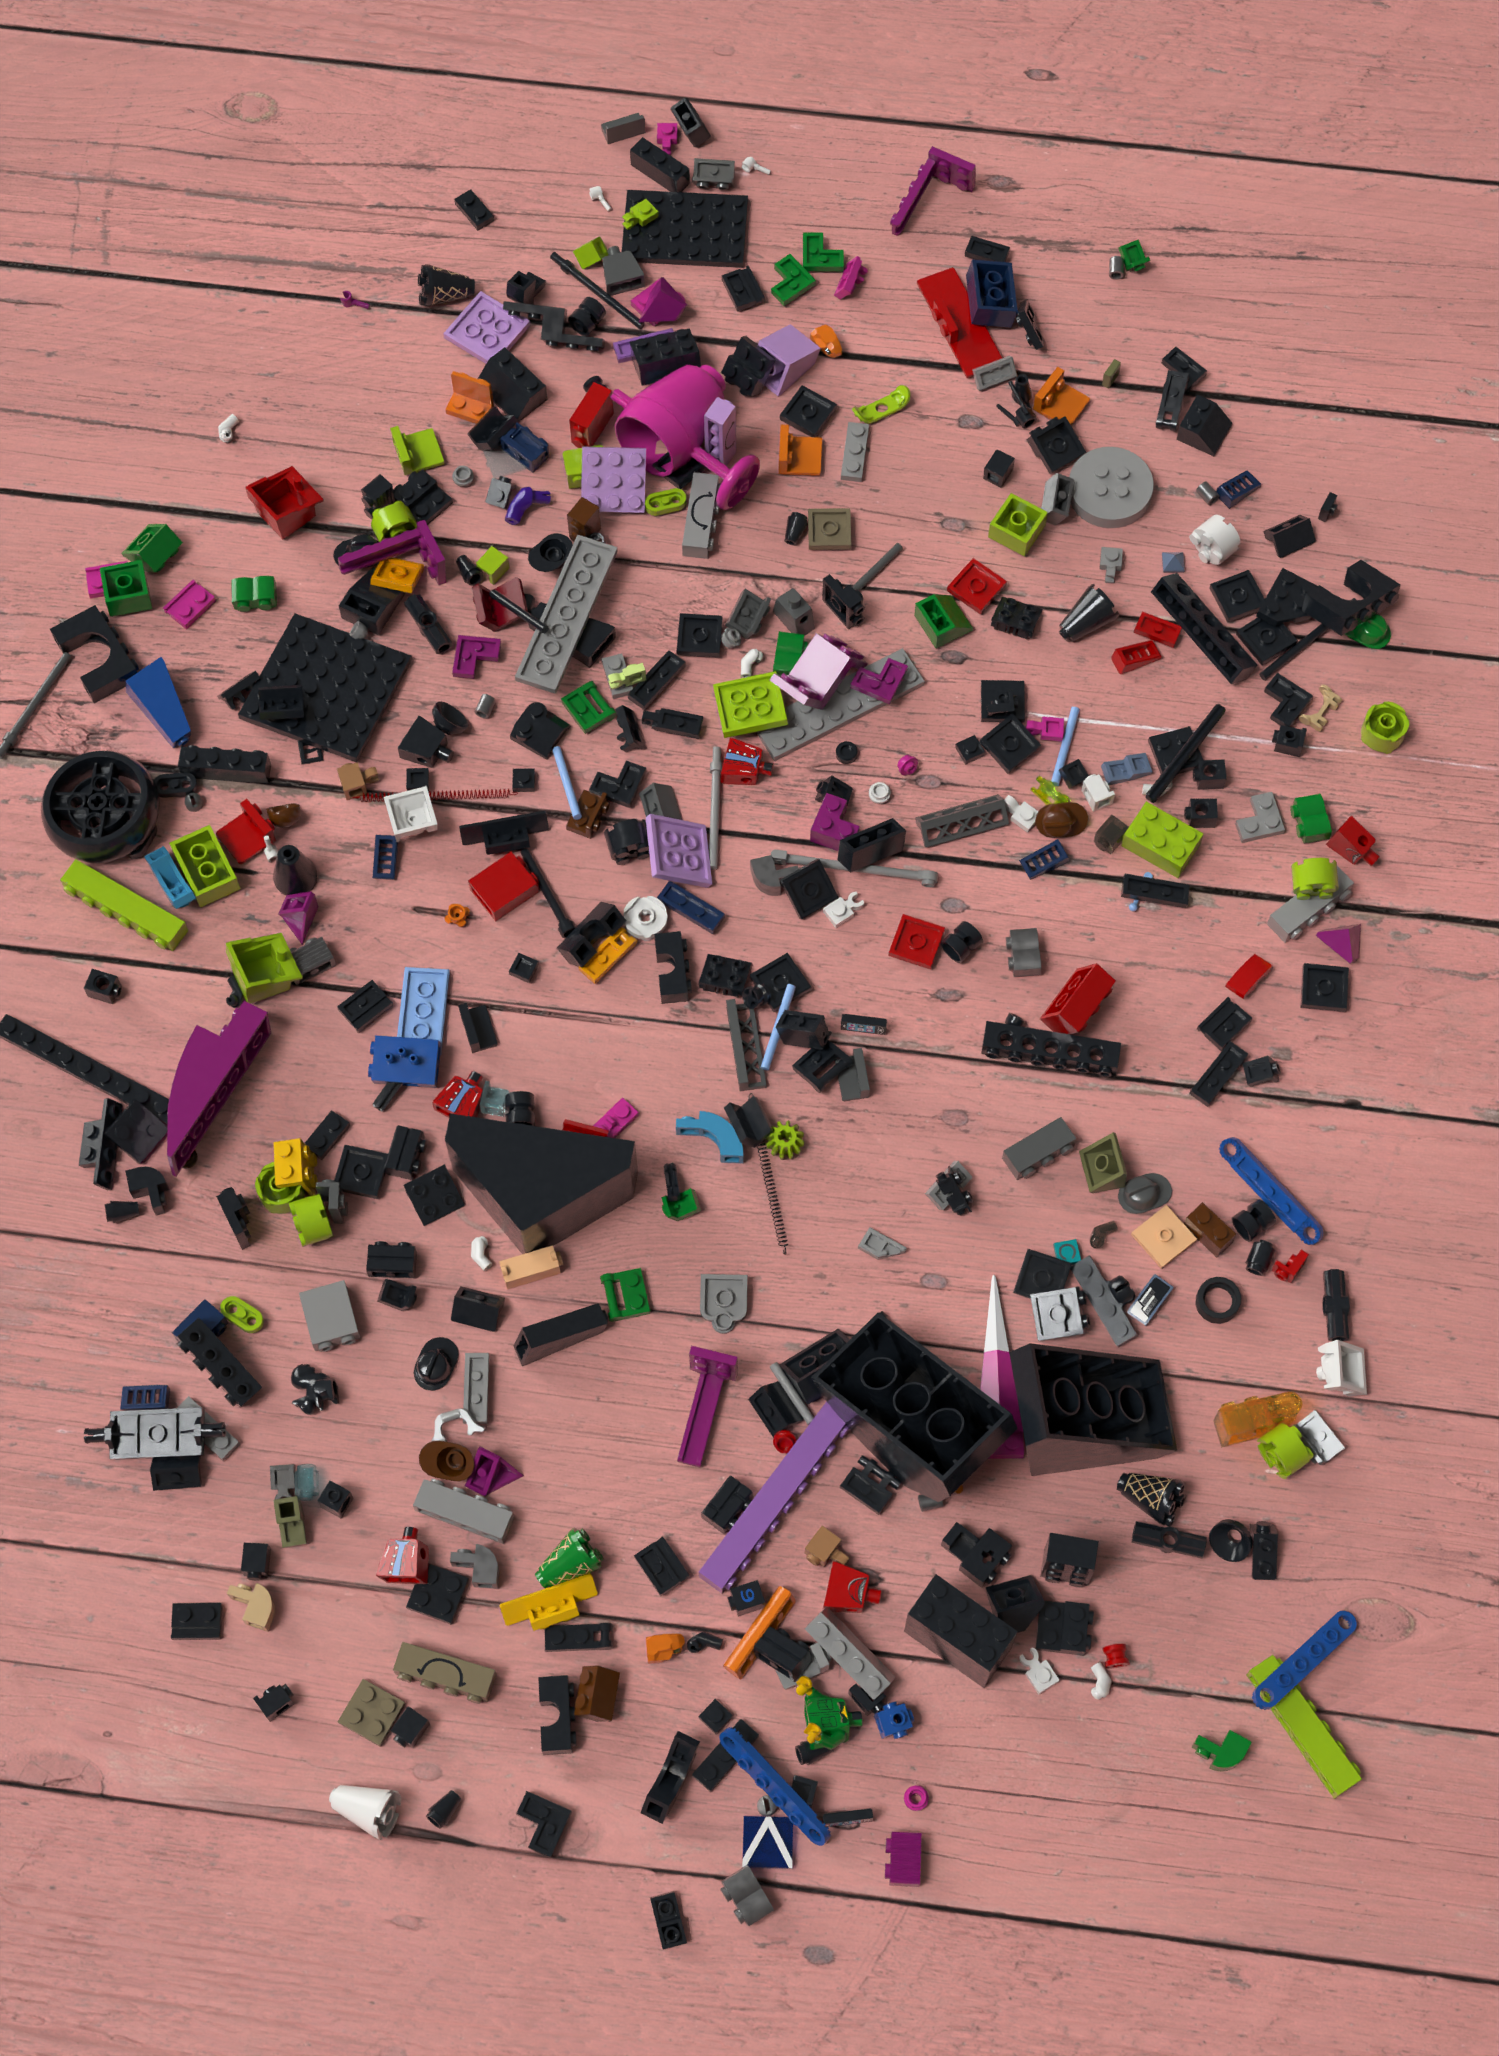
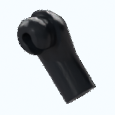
[226,975,244,1008]

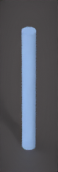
[1051,707,1080,786]
[552,746,582,820]
[760,984,796,1070]

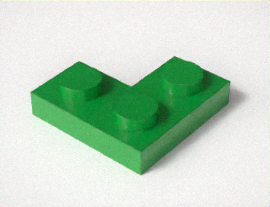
[803,232,844,272]
[771,254,816,306]

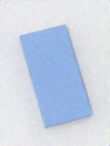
[397,967,450,1055]

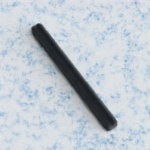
[1145,704,1226,803]

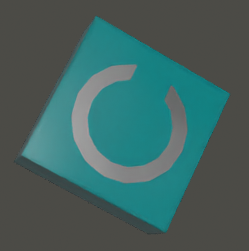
[1053,1239,1081,1265]

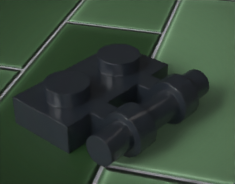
[840,1455,902,1515]

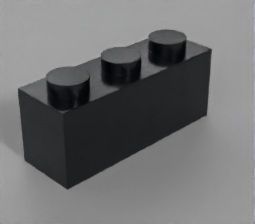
[630,137,690,192]
[837,818,906,873]

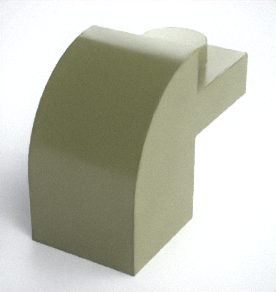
[273,1496,307,1548]

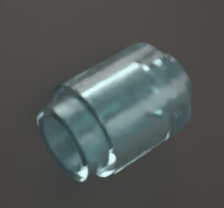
[295,1464,319,1501]

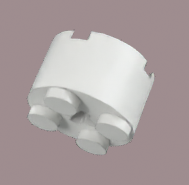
[1189,515,1241,565]

